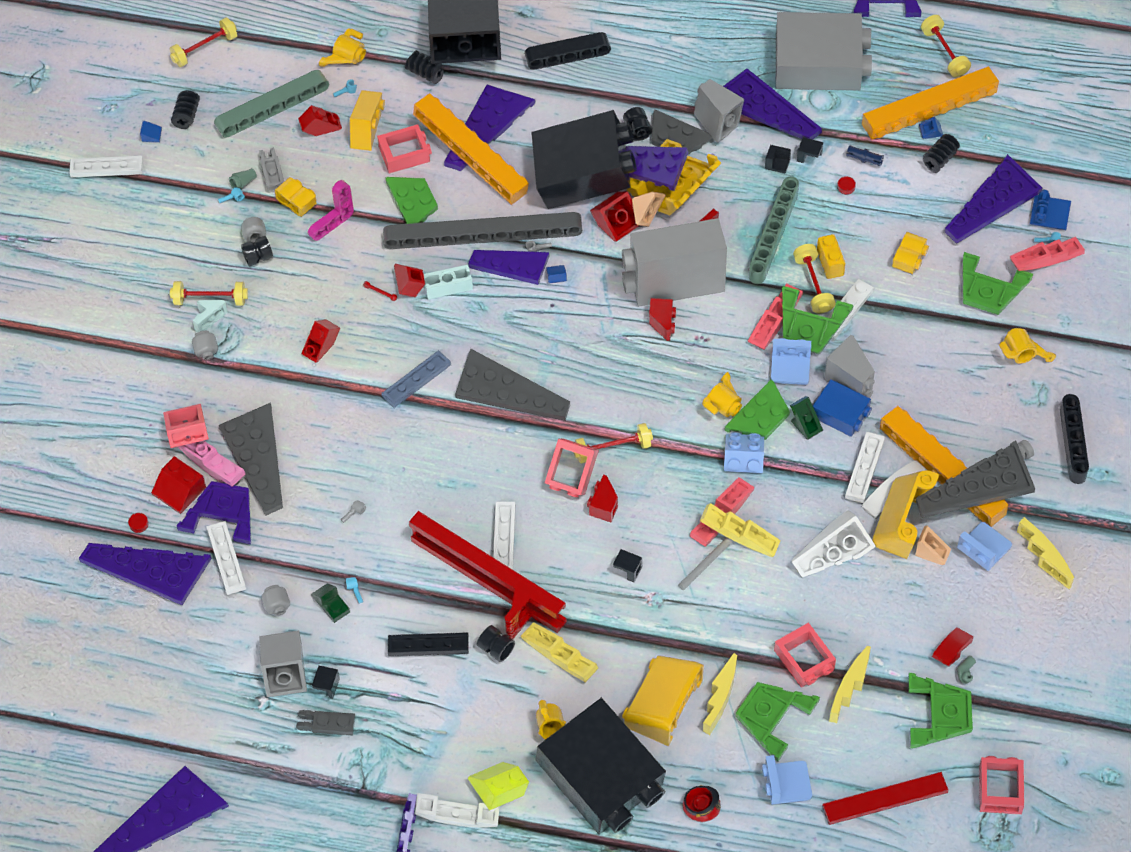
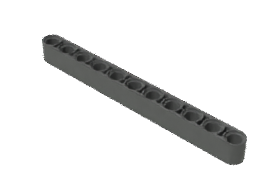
[383,212,583,249]

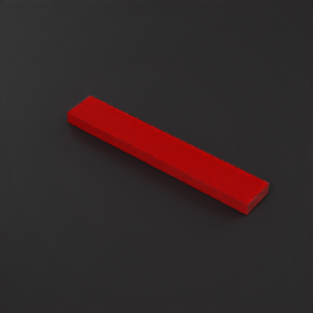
[822,772,949,825]

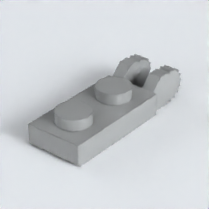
[259,147,284,191]

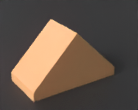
[632,192,666,227]
[915,526,951,565]

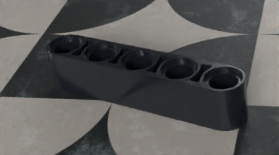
[524,32,611,70]
[1060,394,1089,484]

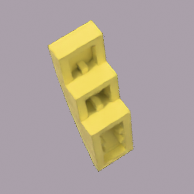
[700,503,781,557]
[1017,517,1074,589]
[521,622,598,683]
[829,646,871,723]
[703,653,737,735]

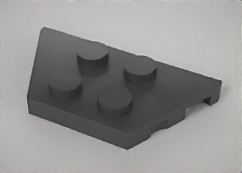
[652,109,714,155]

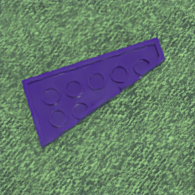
[723,68,822,140]
[444,84,535,171]
[626,146,688,191]
[945,154,1043,244]
[79,543,212,605]
[93,766,229,852]

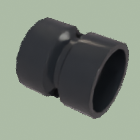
[623,107,652,141]
[241,236,273,267]
[477,625,515,662]

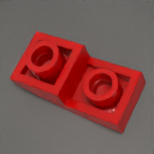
[932,627,974,666]

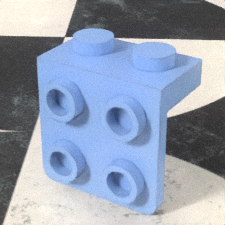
[771,338,811,385]
[724,432,764,473]
[957,522,1012,571]
[762,755,812,805]

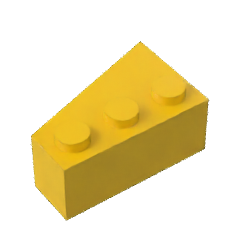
[350,90,385,151]

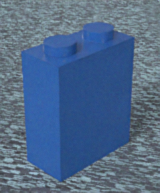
[813,379,872,437]

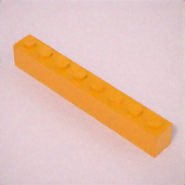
[862,66,999,140]
[413,93,529,205]
[880,406,1008,527]

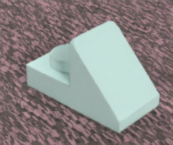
[193,300,228,332]

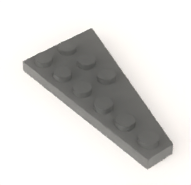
[455,349,570,421]
[219,402,283,516]
[915,440,1035,518]

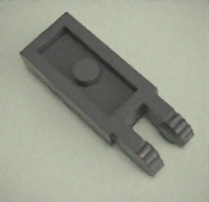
[296,710,356,735]

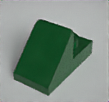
[790,396,823,439]
[311,583,350,623]

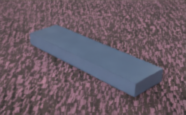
[381,350,451,408]

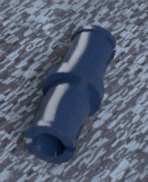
[846,145,884,166]

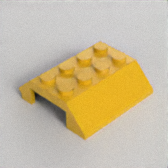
[626,139,721,216]

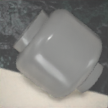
[241,217,266,243]
[192,330,218,360]
[262,585,290,616]

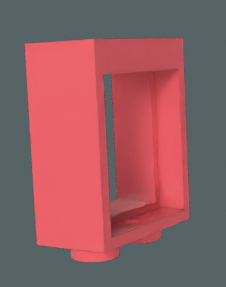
[377,124,432,173]
[163,404,209,448]
[545,438,599,497]
[774,622,836,687]
[979,756,1024,815]

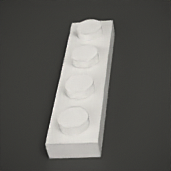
[70,156,143,177]
[827,279,874,342]
[845,432,885,503]
[493,502,516,569]
[206,521,246,595]

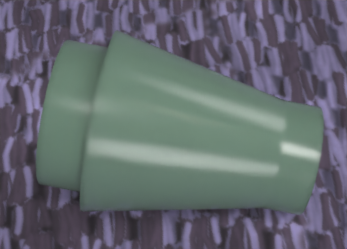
[229,168,257,189]

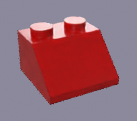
[590,191,640,242]
[151,456,206,514]

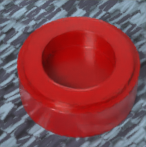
[837,176,856,195]
[128,513,149,533]

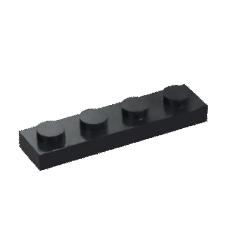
[388,632,469,657]

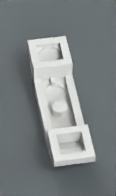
[862,460,927,520]
[415,793,500,827]

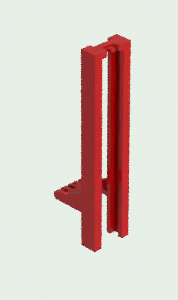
[409,511,567,639]

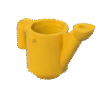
[319,28,366,67]
[999,328,1056,364]
[702,372,742,417]
[536,700,566,740]

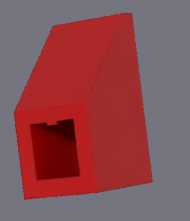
[298,105,342,136]
[394,263,425,297]
[649,298,676,341]
[301,319,341,363]
[587,474,618,523]

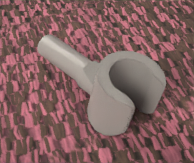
[526,241,552,252]
[341,500,366,523]

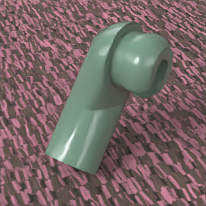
[957,656,976,684]

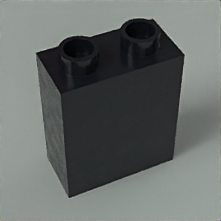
[428,0,502,64]
[531,110,637,209]
[535,697,666,835]

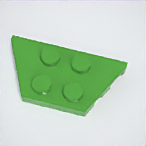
[385,177,438,224]
[725,380,790,440]

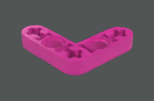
[308,180,354,241]

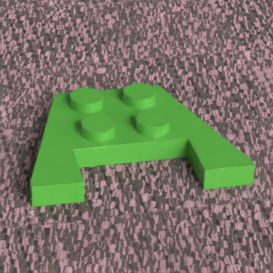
[963,252,1033,315]
[782,286,854,354]
[908,673,973,748]
[736,682,820,762]

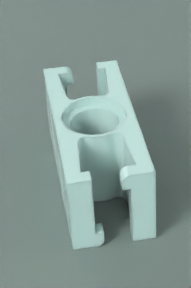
[424,265,473,299]

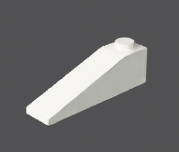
[791,510,875,577]

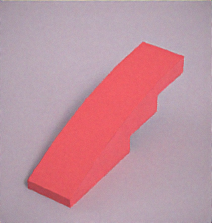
[1010,236,1085,271]
[748,283,803,350]
[690,477,755,547]

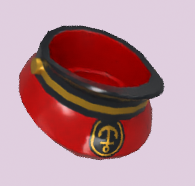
[683,785,721,822]

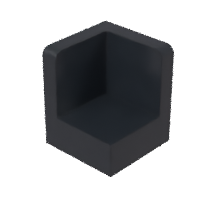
[797,137,824,163]
[765,144,791,174]
[613,549,642,583]
[312,665,340,699]

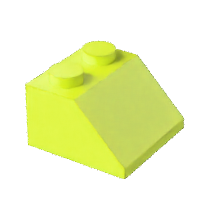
[468,762,529,811]

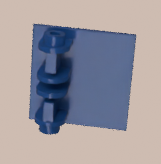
[1030,189,1071,230]

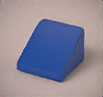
[919,116,943,139]
[140,121,162,142]
[546,265,567,283]

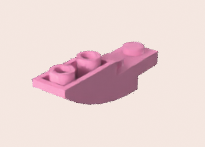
[178,435,245,486]

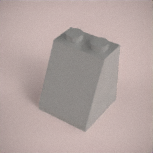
[694,79,744,142]
[825,335,875,398]
[259,630,307,697]

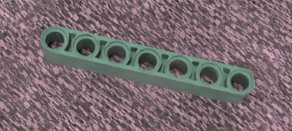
[214,70,329,137]
[749,176,799,284]

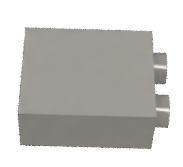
[776,12,872,91]
[622,218,727,307]

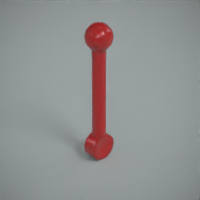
[363,281,397,301]

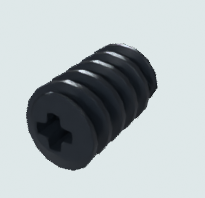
[405,50,444,84]
[171,90,200,129]
[923,134,960,173]

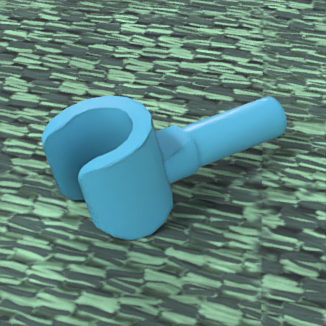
[333,79,357,97]
[218,187,245,203]
[1034,232,1061,243]
[346,577,363,604]

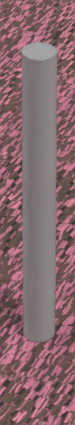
[678,537,733,590]

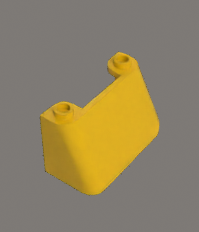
[872,470,939,559]
[622,656,704,746]

